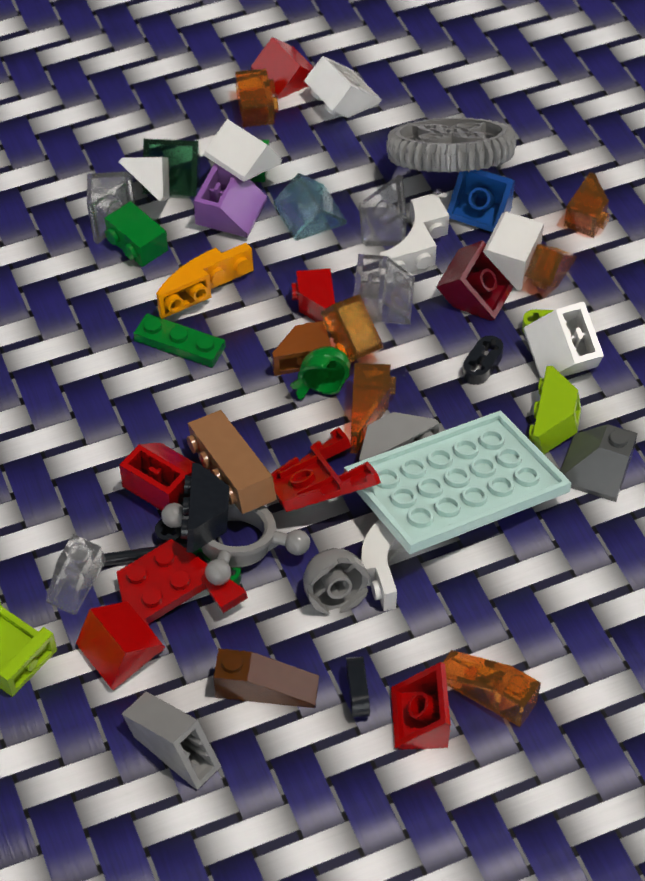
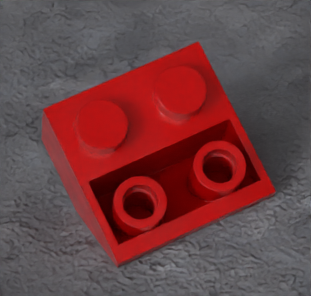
[119,442,195,510]

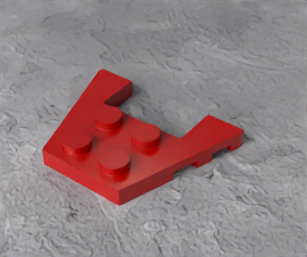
[271,427,381,512]
[116,539,248,654]

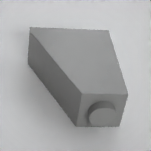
[122,692,222,790]

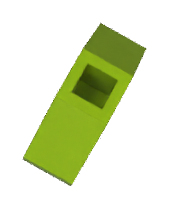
[529,366,581,454]

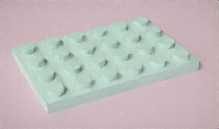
[344,410,571,554]

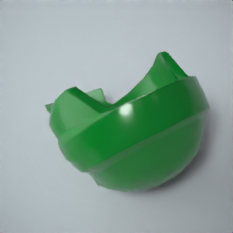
[290,346,350,399]

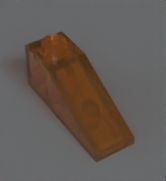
[350,363,396,453]
[442,650,541,727]

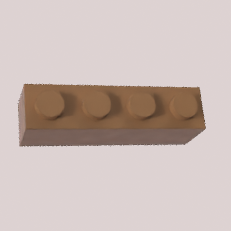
[187,410,277,514]

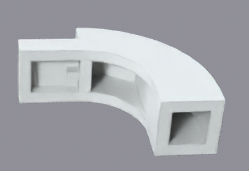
[361,519,405,611]

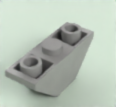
[359,412,440,461]

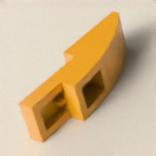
[156,243,254,319]

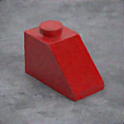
[291,268,336,331]

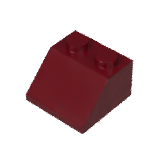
[436,240,514,321]

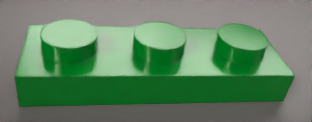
[133,313,226,368]

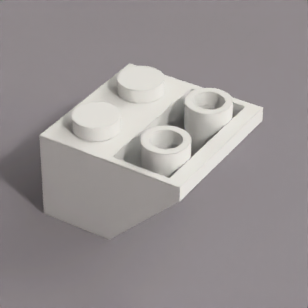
[523,302,604,378]

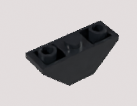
[181,463,230,553]

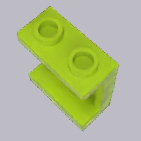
[0,601,57,697]

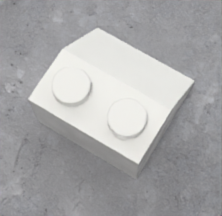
[304,56,382,118]

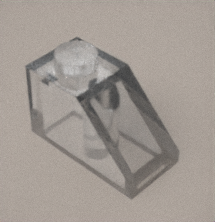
[46,534,106,615]

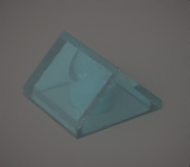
[274,173,347,241]

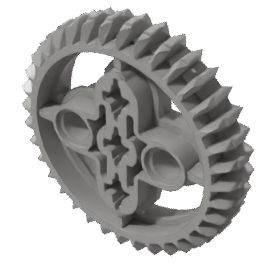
[386,117,516,173]

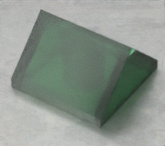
[142,139,201,196]

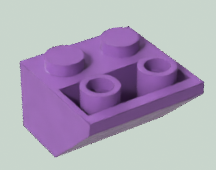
[194,163,267,238]

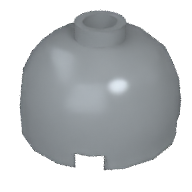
[303,548,370,614]

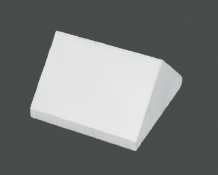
[204,119,282,182]
[119,157,170,201]
[483,212,544,291]

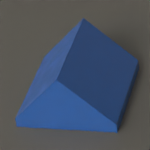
[447,169,515,232]

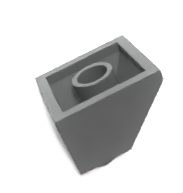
[561,424,638,502]

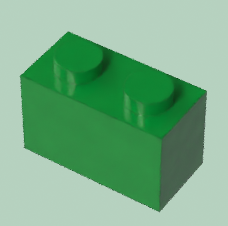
[105,201,168,267]

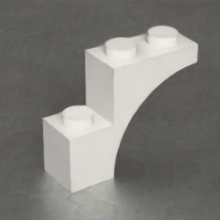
[379,193,449,280]

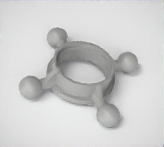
[161,503,310,585]

